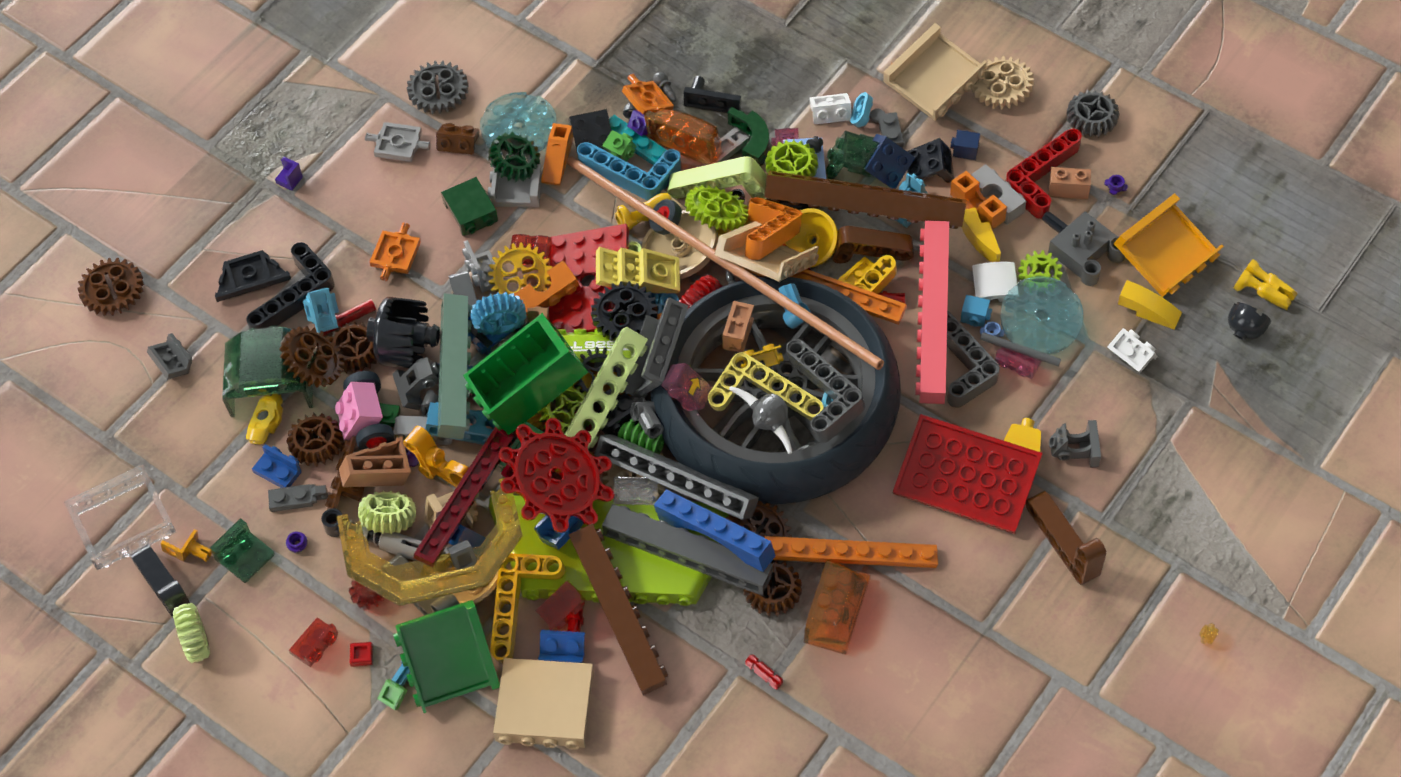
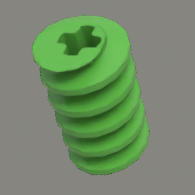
[618,419,664,455]

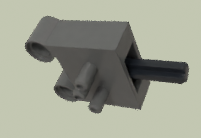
[1042,212,1125,286]

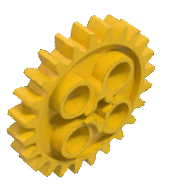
[488,242,552,295]

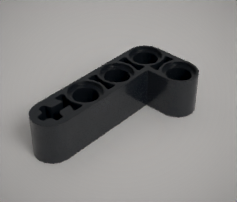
[130,544,190,618]

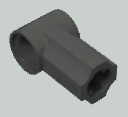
[631,402,664,439]

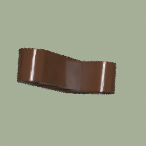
[832,226,914,263]

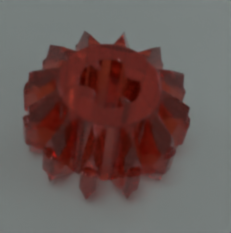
[349,571,387,610]

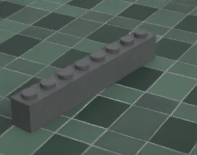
[594,434,759,520]
[602,504,773,596]

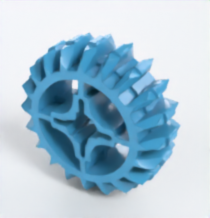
[471,292,526,336]

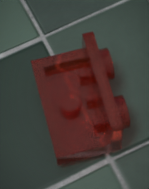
[535,580,586,631]
[289,617,338,667]

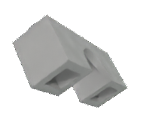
[971,165,1026,225]

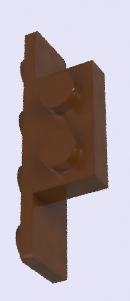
[325,435,365,510]

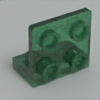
[826,131,866,180]
[210,518,275,583]

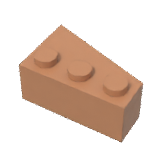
[339,437,411,487]

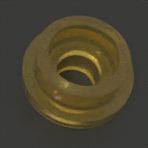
[1199,623,1219,644]

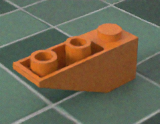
[541,123,574,186]

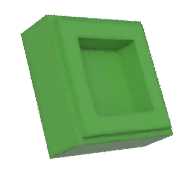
[377,679,407,710]

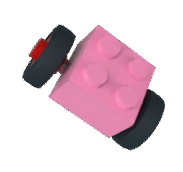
[335,371,395,450]

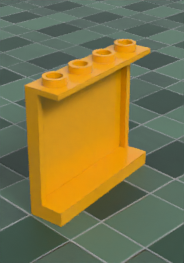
[1114,193,1224,297]

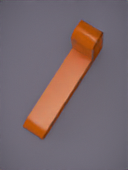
[745,197,803,260]

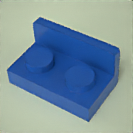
[252,444,302,488]
[538,630,585,663]

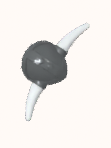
[729,386,792,454]

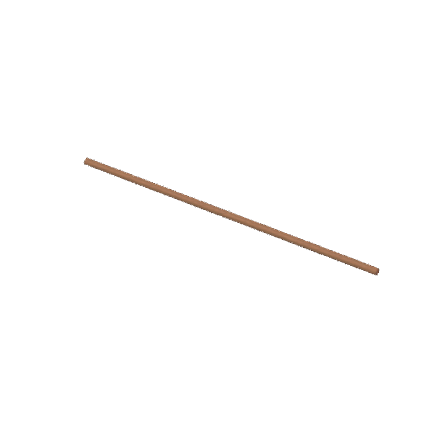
[567,156,884,370]

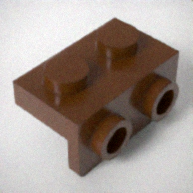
[436,123,479,155]

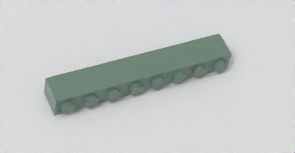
[437,293,472,439]

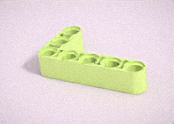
[667,156,767,199]

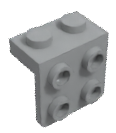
[462,240,495,293]

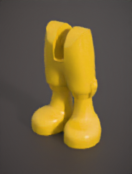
[614,193,671,230]
[1233,259,1298,310]

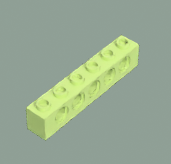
[565,327,648,449]

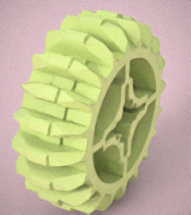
[358,490,416,534]
[173,603,210,663]

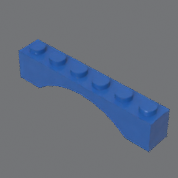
[654,489,775,572]

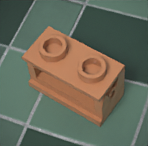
[1048,167,1091,199]
[722,301,754,353]

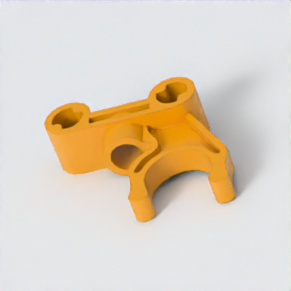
[403,425,468,488]

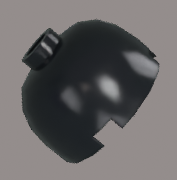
[1228,302,1272,340]

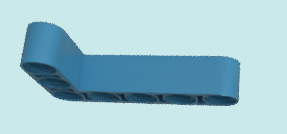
[577,142,681,201]

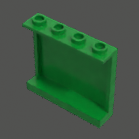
[393,600,500,713]

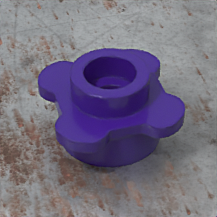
[1104,175,1128,195]

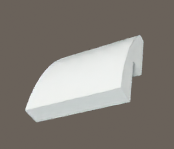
[972,262,1019,302]

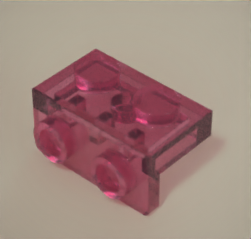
[995,347,1042,379]

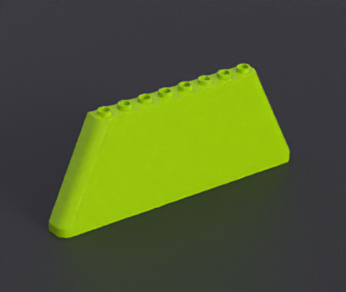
[489,495,729,606]

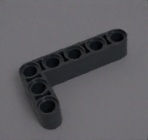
[246,242,334,337]

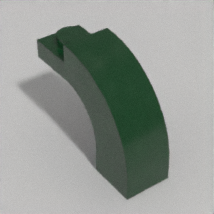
[728,107,769,167]

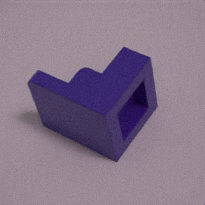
[275,156,303,191]

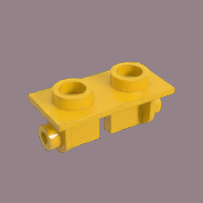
[738,344,784,369]

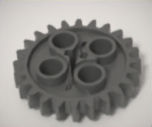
[407,61,469,114]

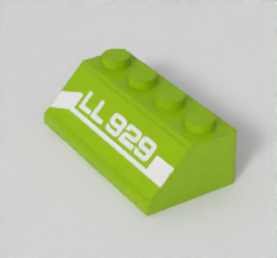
[557,329,631,362]

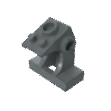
[392,357,439,411]
[1049,420,1101,468]

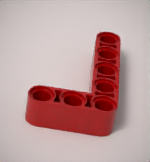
[1006,129,1082,219]

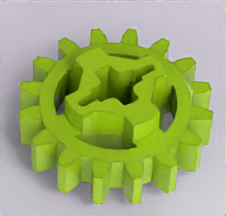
[1018,250,1063,294]

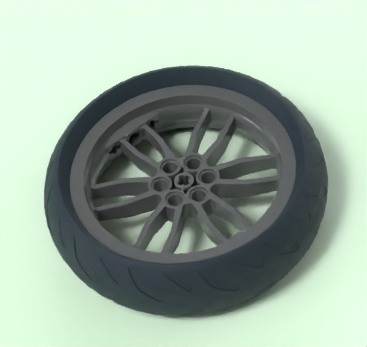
[651,276,901,504]

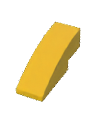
[961,207,1001,262]
[1118,280,1182,330]

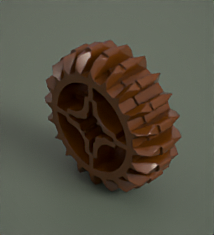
[329,321,377,374]
[286,412,344,467]
[743,560,802,617]

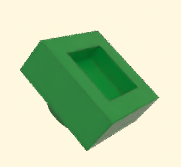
[379,403,401,427]

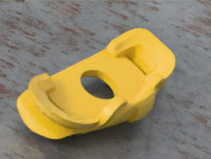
[246,392,283,445]

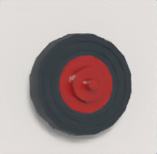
[649,199,682,235]

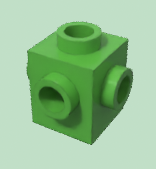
[602,130,636,162]

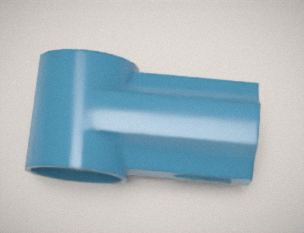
[779,283,811,329]

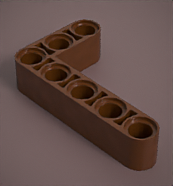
[1025,491,1106,585]

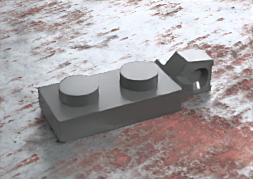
[268,484,328,512]

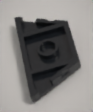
[215,250,292,302]

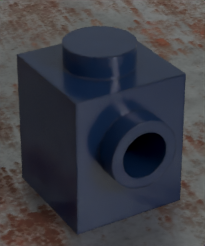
[950,130,980,161]

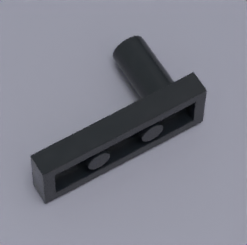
[683,76,741,113]

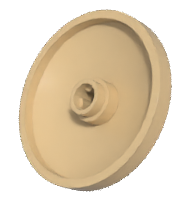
[641,210,718,279]

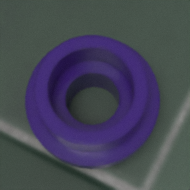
[286,531,308,552]

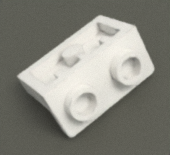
[810,93,852,124]
[1107,328,1158,373]

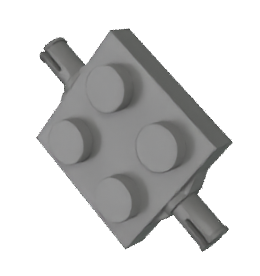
[365,122,430,162]

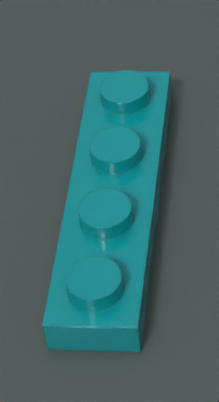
[609,115,667,166]

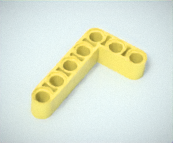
[708,353,824,420]

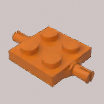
[622,74,674,122]
[370,222,421,281]

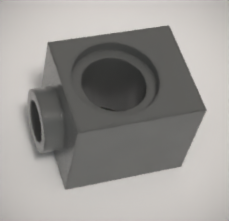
[447,540,479,574]

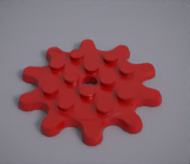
[499,418,614,533]

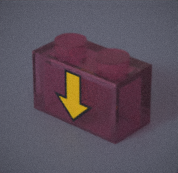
[661,363,713,411]

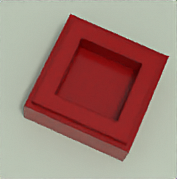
[350,642,373,667]

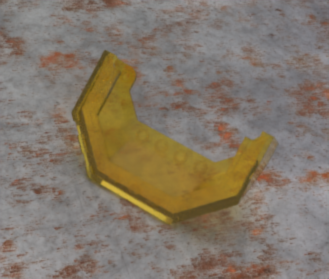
[337,478,523,606]

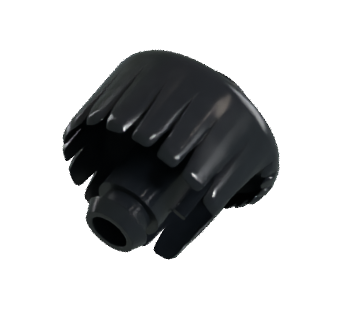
[366,297,440,368]

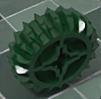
[488,131,541,183]

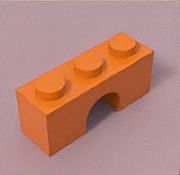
[950,171,1007,230]
[514,261,580,316]

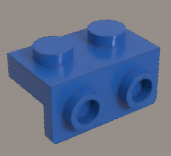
[534,515,584,550]

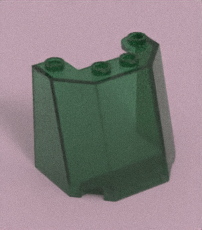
[222,326,313,417]

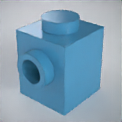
[960,295,992,327]

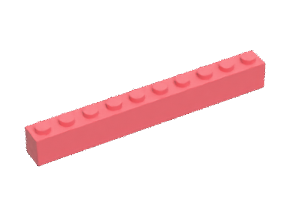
[915,221,949,404]

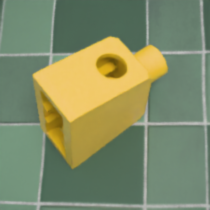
[1004,418,1041,452]

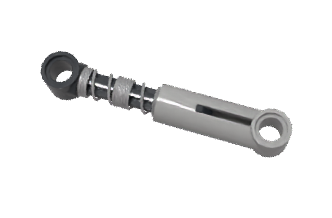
[321,508,453,573]

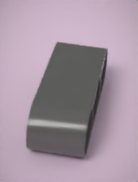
[449,271,477,318]

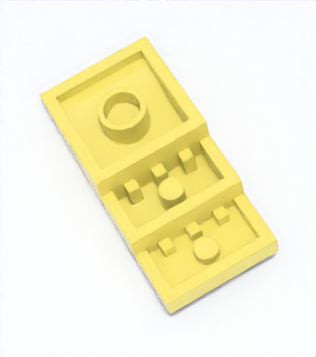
[596,247,680,293]

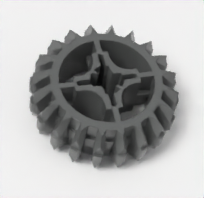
[1066,90,1119,138]

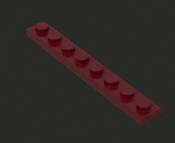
[413,426,514,567]

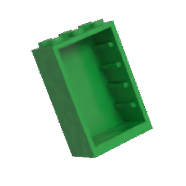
[463,313,588,435]

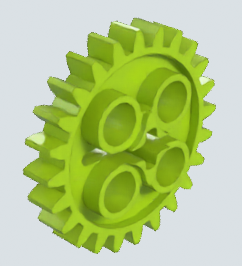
[684,185,748,231]

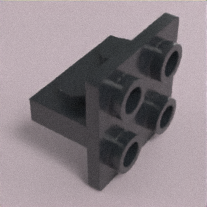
[596,393,639,436]

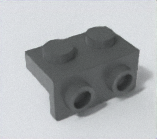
[147,333,192,380]

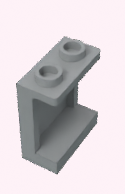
[488,164,542,208]

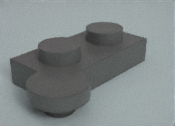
[870,109,904,147]

